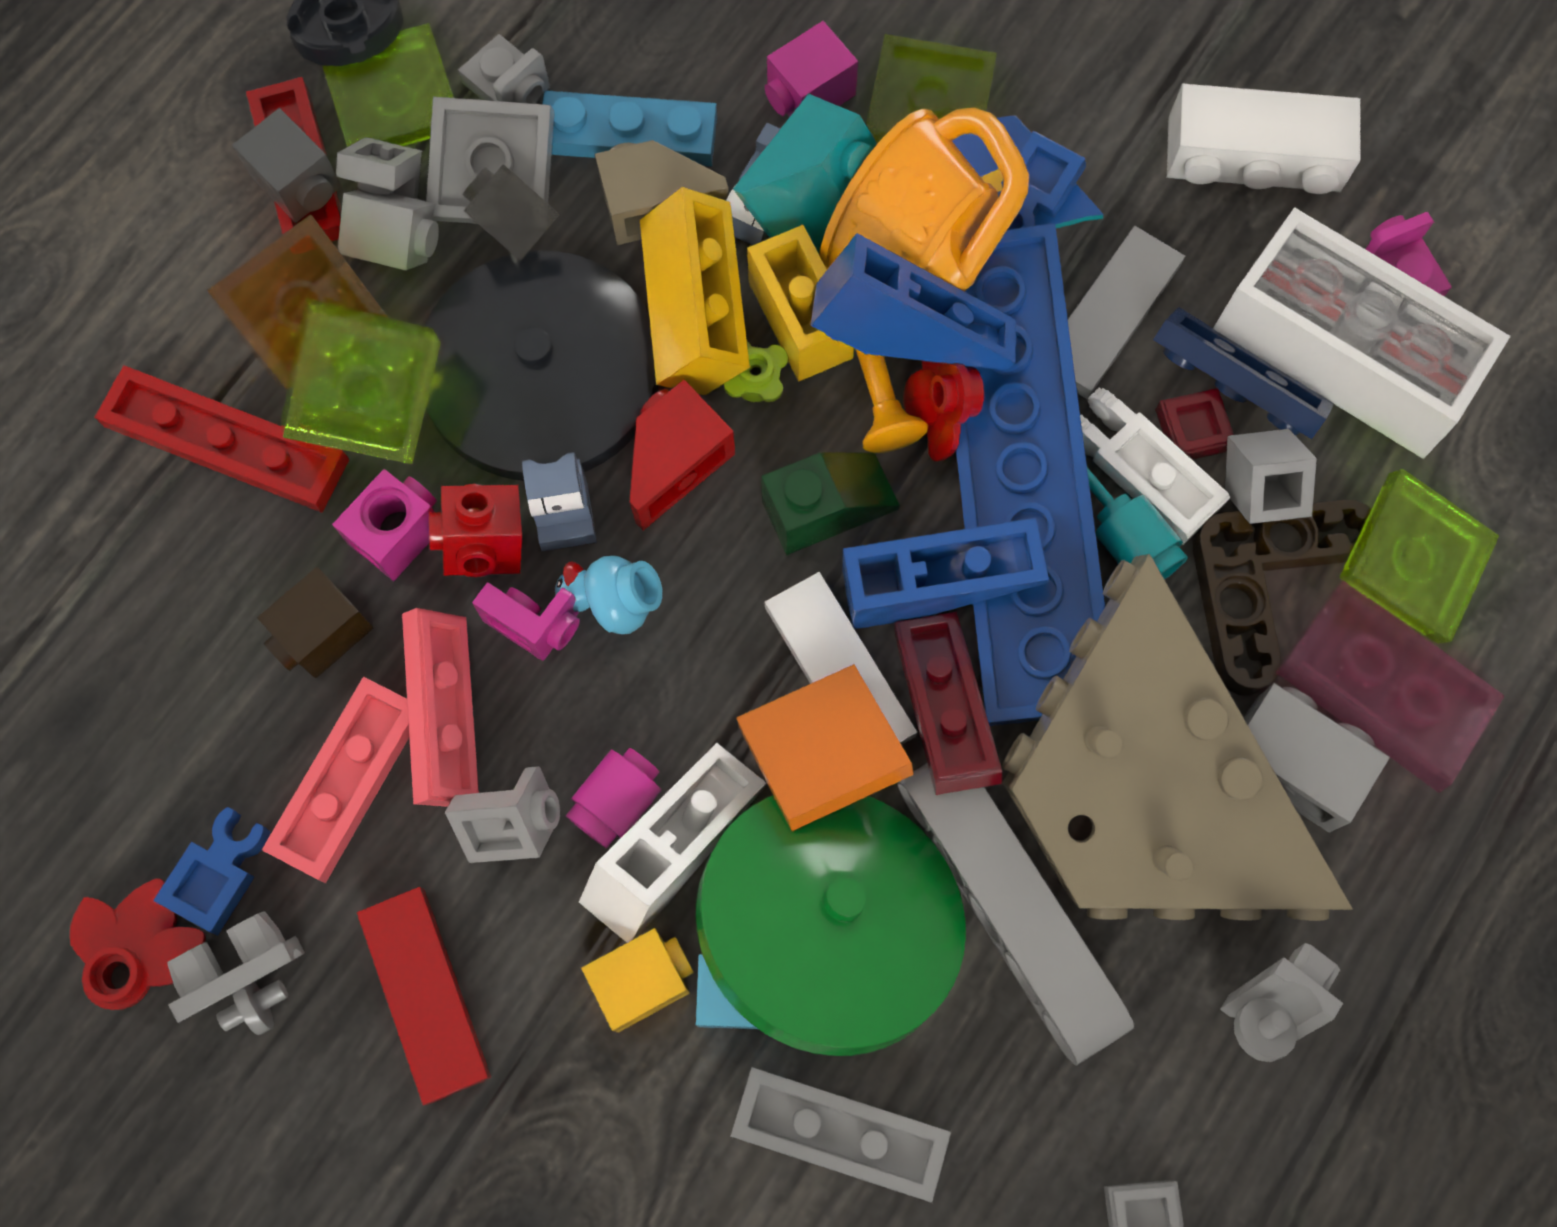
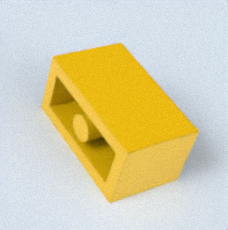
[747,225,854,382]

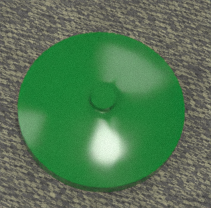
[696,795,966,1056]

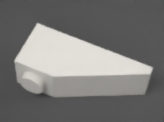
[579,743,766,943]

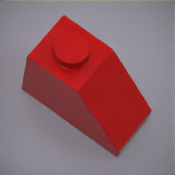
[630,380,735,531]

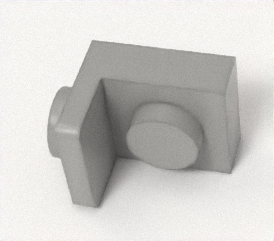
[458,34,550,104]
[336,137,422,199]
[445,766,560,863]

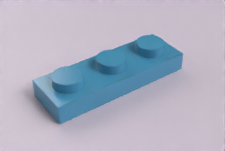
[543,91,717,167]

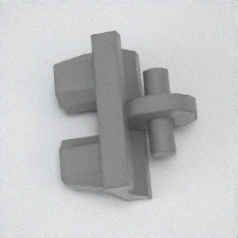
[167,911,305,1035]
[1220,943,1343,1062]

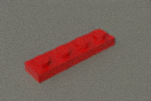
[94,365,350,513]

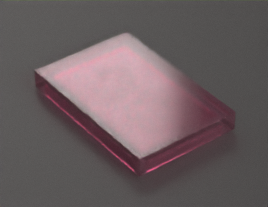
[1276,580,1504,793]

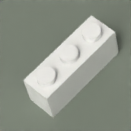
[1167,84,1360,194]

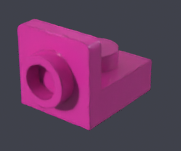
[1365,212,1452,296]
[472,582,580,661]

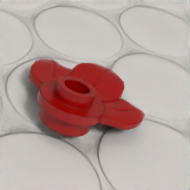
[903,361,984,461]
[69,878,206,1010]

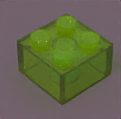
[281,298,441,464]

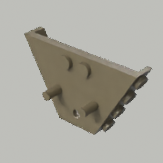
[1002,554,1353,921]

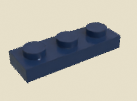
[1153,307,1334,439]

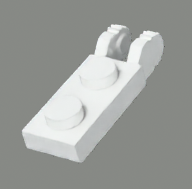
[1080,387,1230,545]

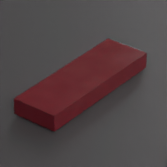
[894,612,1002,795]

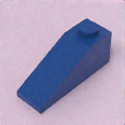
[811,233,1016,371]
[842,518,1049,629]

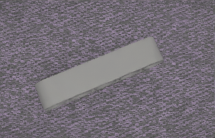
[897,763,1134,1066]

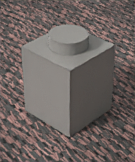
[337,189,439,270]
[1225,429,1317,524]

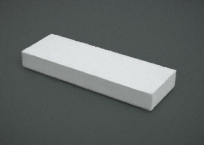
[765,572,917,745]

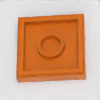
[736,664,914,831]

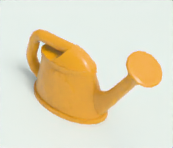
[819,107,1029,453]

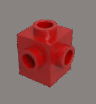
[428,484,522,577]

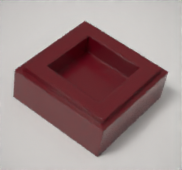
[1155,388,1234,460]

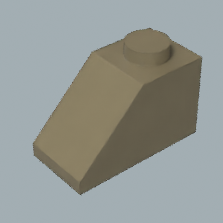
[595,140,729,245]

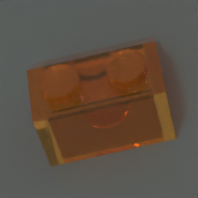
[207,215,390,394]

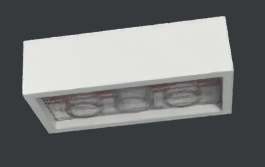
[1213,207,1510,459]

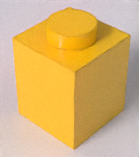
[581,928,694,1032]

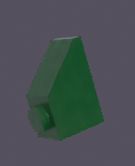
[761,452,900,556]

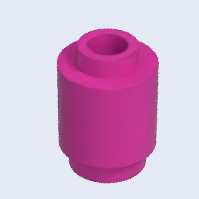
[566,748,662,849]

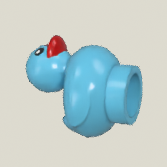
[555,556,662,634]

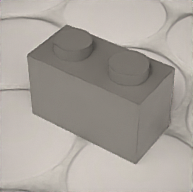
[1243,683,1390,832]

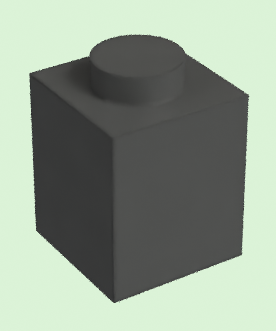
[232,108,342,223]

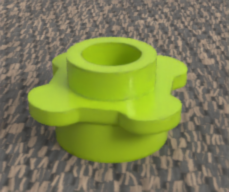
[724,342,788,402]

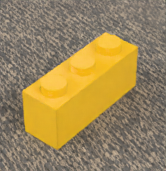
[640,187,750,395]

